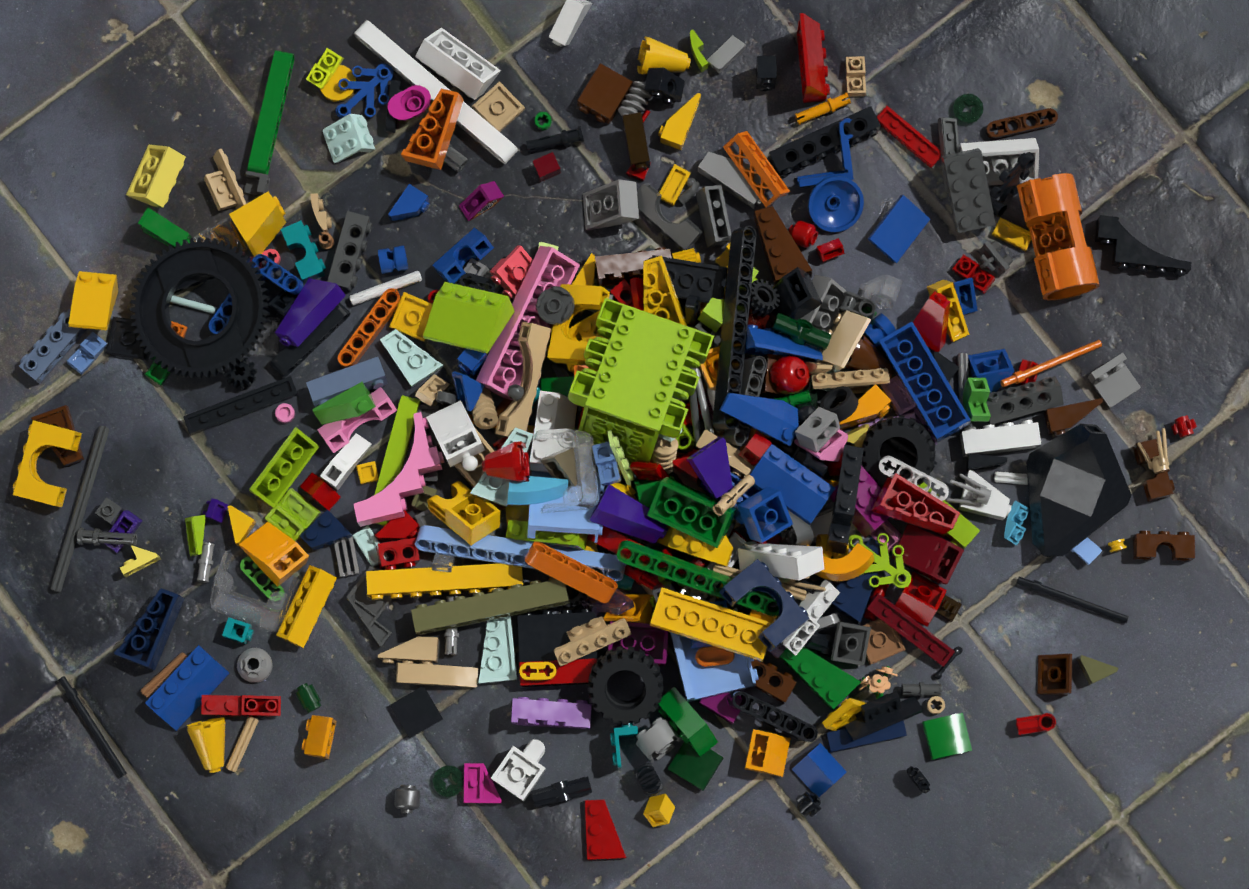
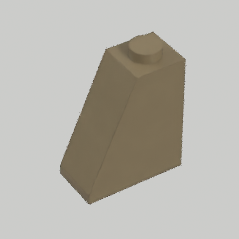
[541,443,595,489]

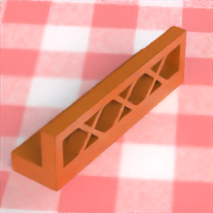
[723,131,790,207]

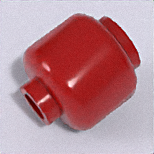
[789,221,818,248]

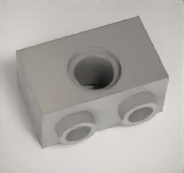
[795,407,841,452]

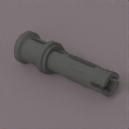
[77,528,137,546]

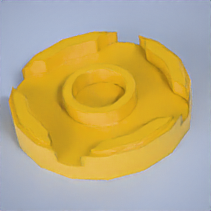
[320,65,356,102]

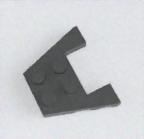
[346,566,420,647]

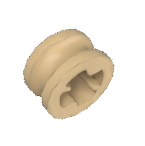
[927,696,945,714]

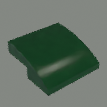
[668,742,723,791]

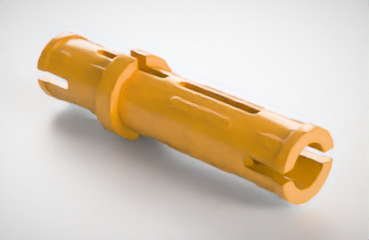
[794,92,851,125]

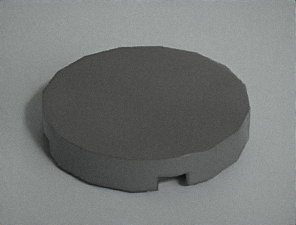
[536,286,575,325]

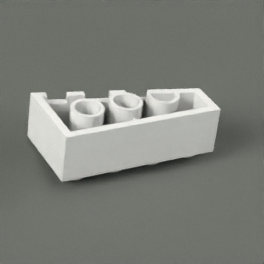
[738,541,824,581]

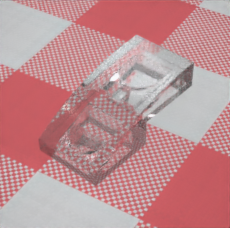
[432,553,456,572]

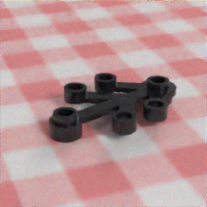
[990,152,1035,217]

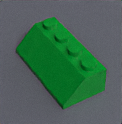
[647,477,737,548]

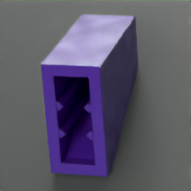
[687,437,733,499]

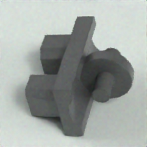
[977,241,1013,278]

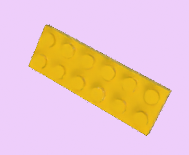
[650,588,772,661]

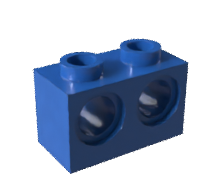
[457,349,487,378]

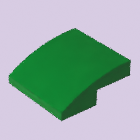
[922,713,972,760]

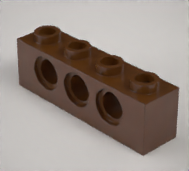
[751,659,797,704]

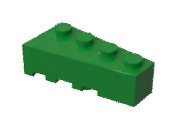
[777,647,861,711]

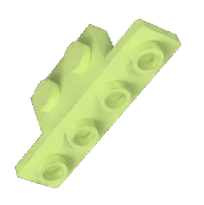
[607,430,634,487]

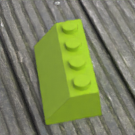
[249,427,320,508]

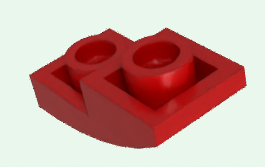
[952,254,995,294]

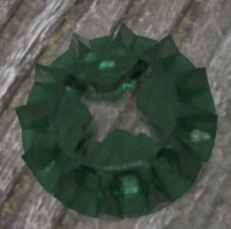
[953,94,984,124]
[433,766,464,797]

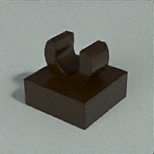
[936,595,962,622]

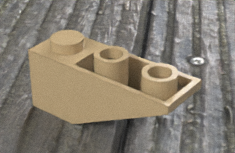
[378,636,439,665]

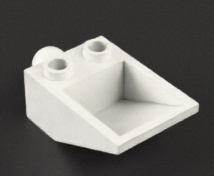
[426,400,485,471]

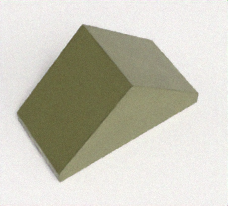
[1077,655,1118,685]

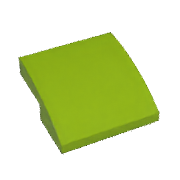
[265,488,321,541]

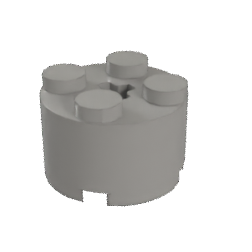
[636,717,681,763]

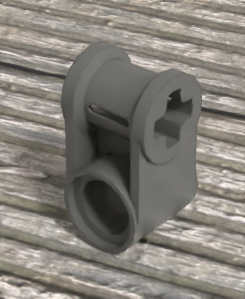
[838,291,876,319]

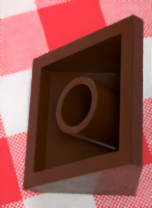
[1037,654,1072,696]

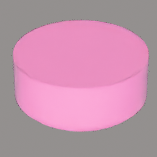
[275,403,295,423]

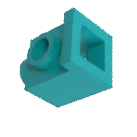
[222,617,254,644]

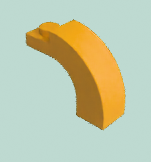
[807,543,875,581]

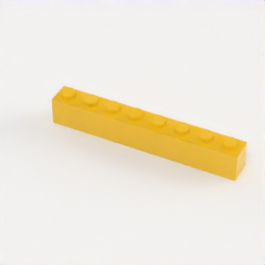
[366,563,523,600]

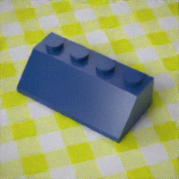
[745,325,823,363]
[750,444,836,525]
[145,645,230,731]

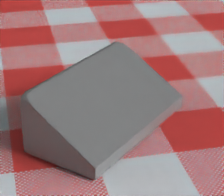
[707,35,746,74]

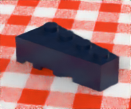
[830,537,881,625]
[114,588,185,670]

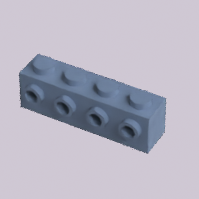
[19,309,88,384]
[306,357,388,407]

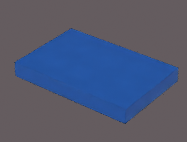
[868,195,930,263]

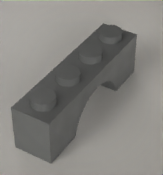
[637,183,704,250]

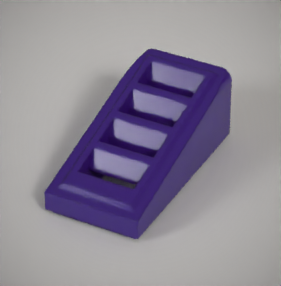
[104,510,142,553]

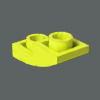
[306,48,344,89]

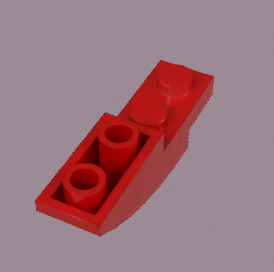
[201,695,281,717]

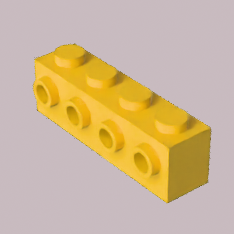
[276,565,337,648]

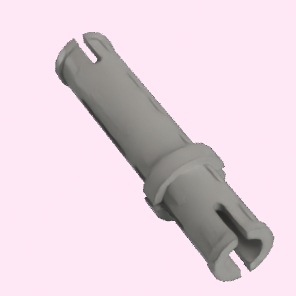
[444,596,459,655]

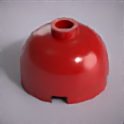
[770,356,810,395]

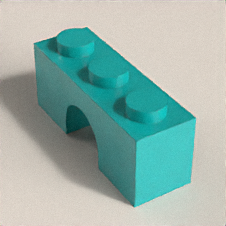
[281,220,326,284]

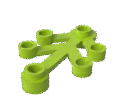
[848,533,911,588]

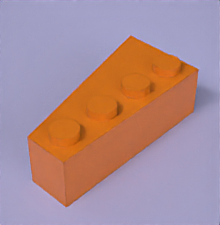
[401,88,464,170]

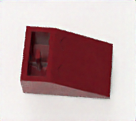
[891,523,964,584]

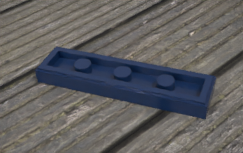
[826,720,907,752]

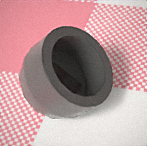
[508,384,524,401]

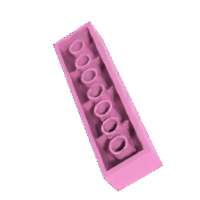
[476,246,580,400]

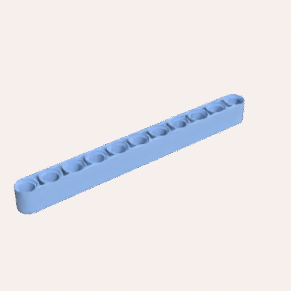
[415,525,626,581]

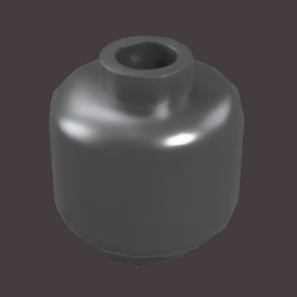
[394,785,420,813]

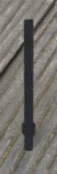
[1016,576,1129,623]
[58,676,127,778]

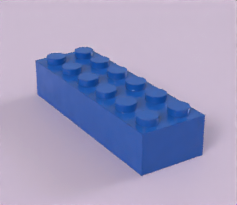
[879,322,971,443]

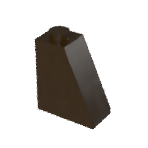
[623,112,650,172]

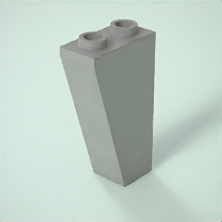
[697,152,770,209]

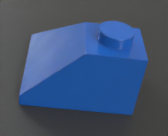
[968,349,1014,393]

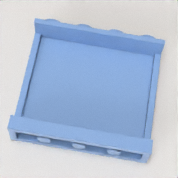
[527,471,604,543]
[670,608,759,702]

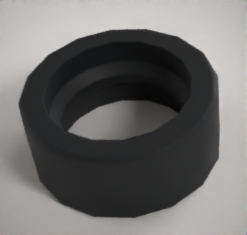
[820,386,858,422]

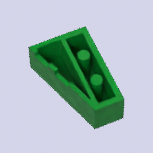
[658,687,718,757]

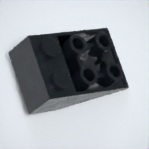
[763,267,822,333]

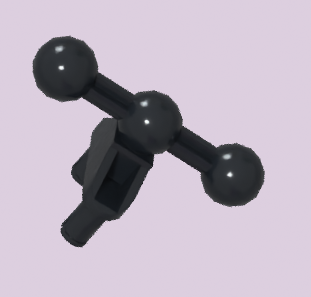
[776,404,834,480]

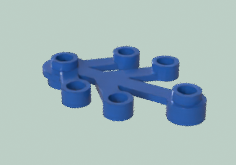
[336,64,394,119]

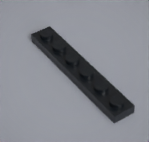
[183,376,298,435]

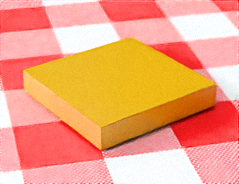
[389,292,433,342]

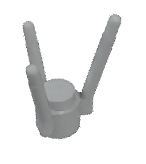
[946,474,991,507]

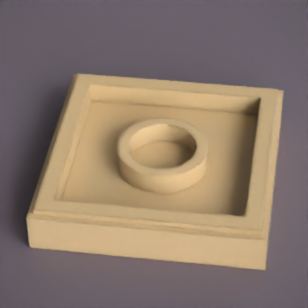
[472,81,525,132]

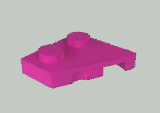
[464,763,502,803]

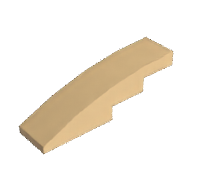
[396,663,478,688]

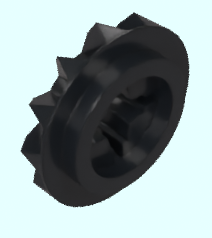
[907,766,930,794]

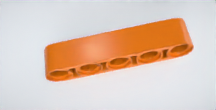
[338,288,401,369]
[524,541,618,603]

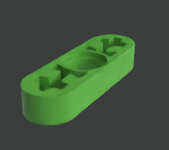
[240,557,285,602]

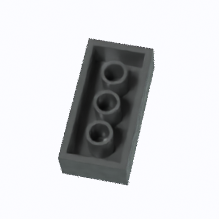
[941,148,996,233]

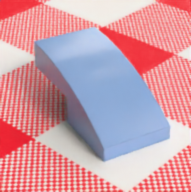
[1070,537,1102,565]

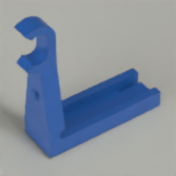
[797,118,854,187]

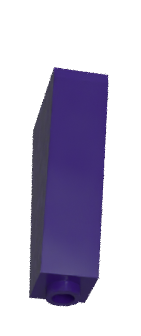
[275,278,346,347]
[589,485,668,543]

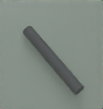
[689,390,701,448]

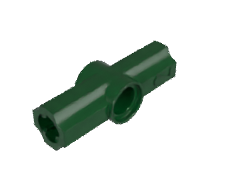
[772,313,832,350]

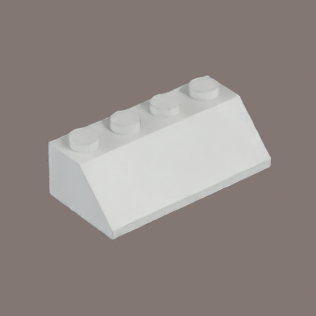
[415,28,501,100]
[960,138,1039,186]
[530,391,578,473]

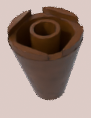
[844,335,895,379]

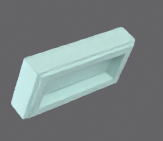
[353,525,389,567]

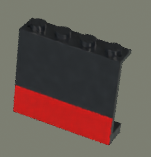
[517,609,597,687]

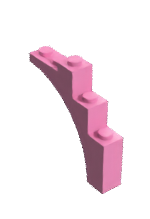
[354,412,445,527]

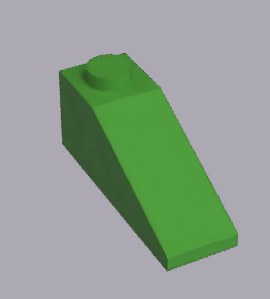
[312,381,376,425]

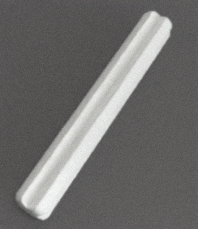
[349,271,422,306]

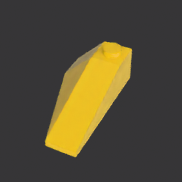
[643,255,687,326]

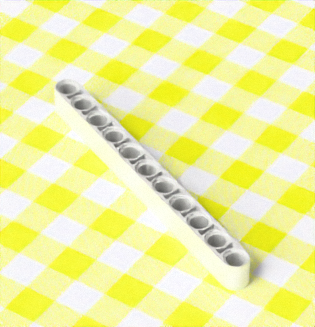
[354,20,518,164]

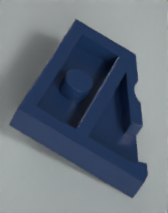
[300,510,353,551]

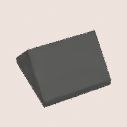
[831,622,871,666]

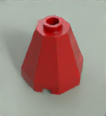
[482,441,530,482]

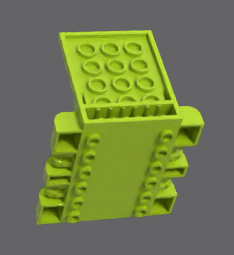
[568,298,714,466]

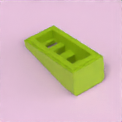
[185,515,205,556]

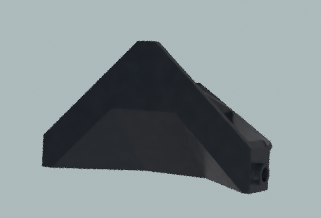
[1026,424,1132,557]

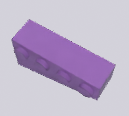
[511,697,592,729]

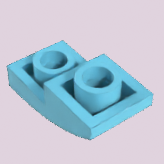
[1004,500,1030,545]

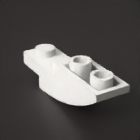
[783,580,840,656]

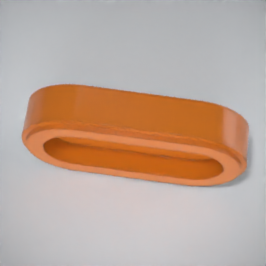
[696,646,735,667]

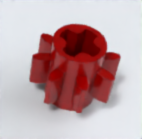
[1171,415,1197,438]

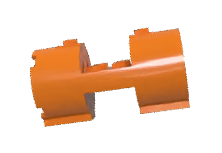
[1017,173,1100,300]

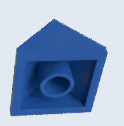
[792,743,847,797]

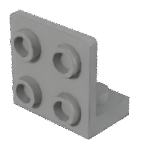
[1088,353,1141,408]

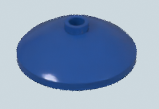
[808,176,864,232]

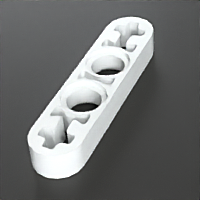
[879,456,949,501]

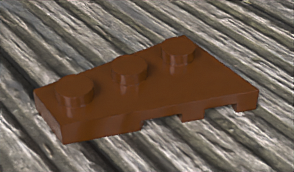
[31,405,84,466]

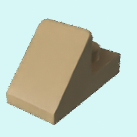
[415,374,450,406]

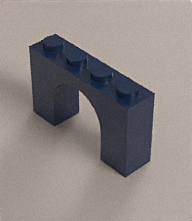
[719,559,810,652]

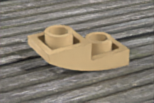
[846,56,866,97]
[310,193,332,233]

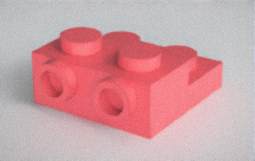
[489,245,533,299]

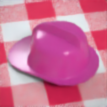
[388,85,431,120]

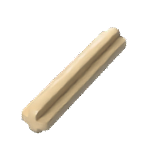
[226,716,258,772]

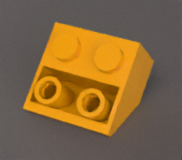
[745,729,790,777]

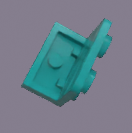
[610,723,638,769]

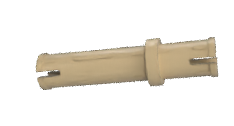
[713,475,755,516]

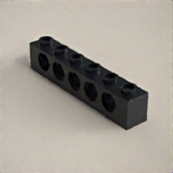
[768,106,881,177]

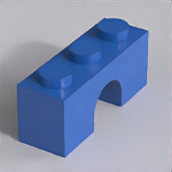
[433,228,494,284]

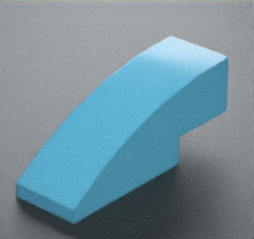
[507,476,568,505]

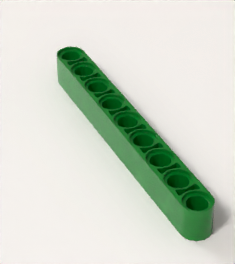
[617,540,779,616]

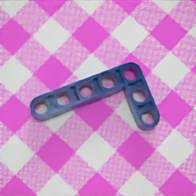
[209,254,304,334]

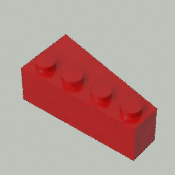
[871,473,960,534]

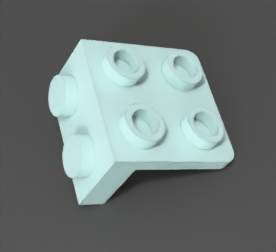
[323,114,375,163]

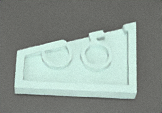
[380,329,444,387]

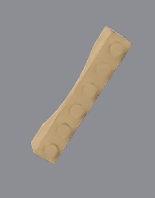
[495,322,551,437]

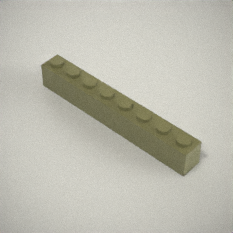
[411,577,570,635]

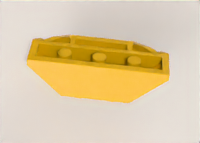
[657,525,733,566]

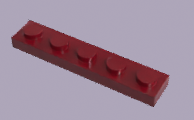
[866,593,955,667]

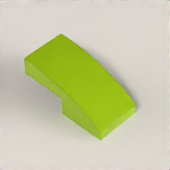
[690,30,708,72]

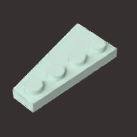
[470,427,534,507]
[478,616,517,684]

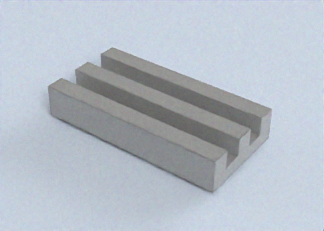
[334,536,360,577]

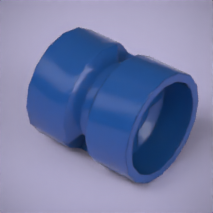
[378,245,408,274]
[863,313,896,348]

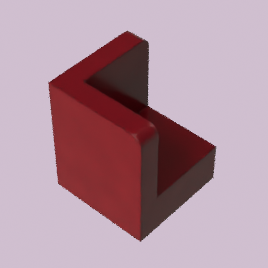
[533,152,561,182]

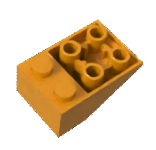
[239,521,309,587]

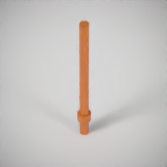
[1000,340,1102,387]

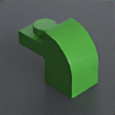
[963,378,991,422]

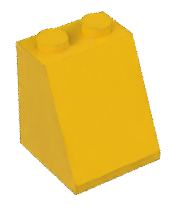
[229,191,286,257]

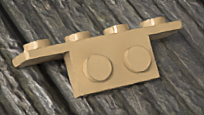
[204,149,247,211]
[811,368,890,394]
[696,430,758,477]
[554,616,631,666]

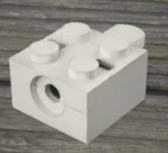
[491,740,546,802]

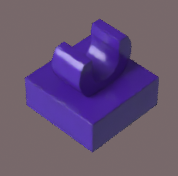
[203,498,229,523]

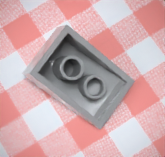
[583,179,639,230]

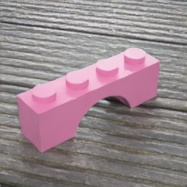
[317,387,397,453]

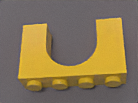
[547,284,610,365]
[13,420,82,507]

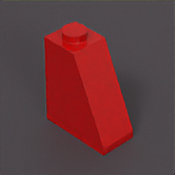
[913,291,950,352]

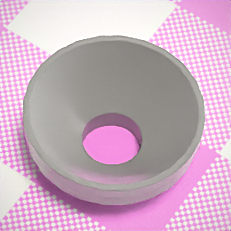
[237,648,273,683]

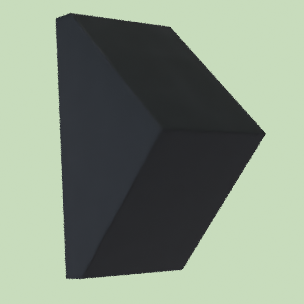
[933,352,960,382]

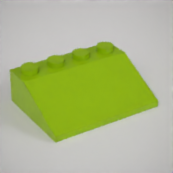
[423,282,515,354]

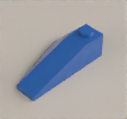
[720,393,799,446]

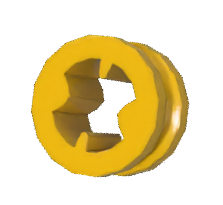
[1108,539,1127,553]

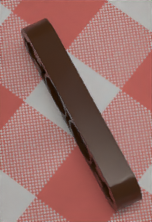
[986,108,1058,140]

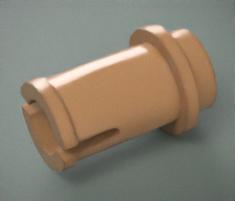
[319,232,334,250]

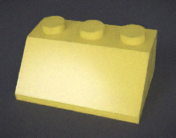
[126,145,186,208]

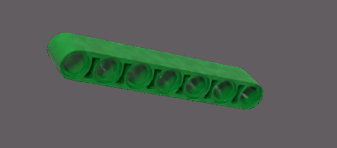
[247,50,295,175]

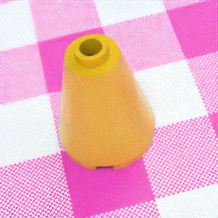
[637,36,691,74]
[187,717,226,773]

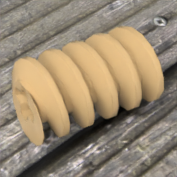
[471,388,498,429]
[651,436,679,475]

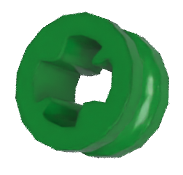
[535,112,552,130]

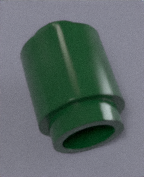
[295,683,322,713]

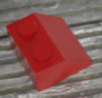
[895,572,947,627]

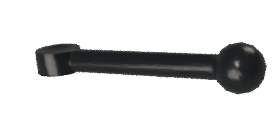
[934,646,963,679]

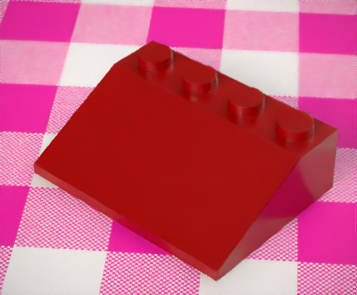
[796,13,830,103]

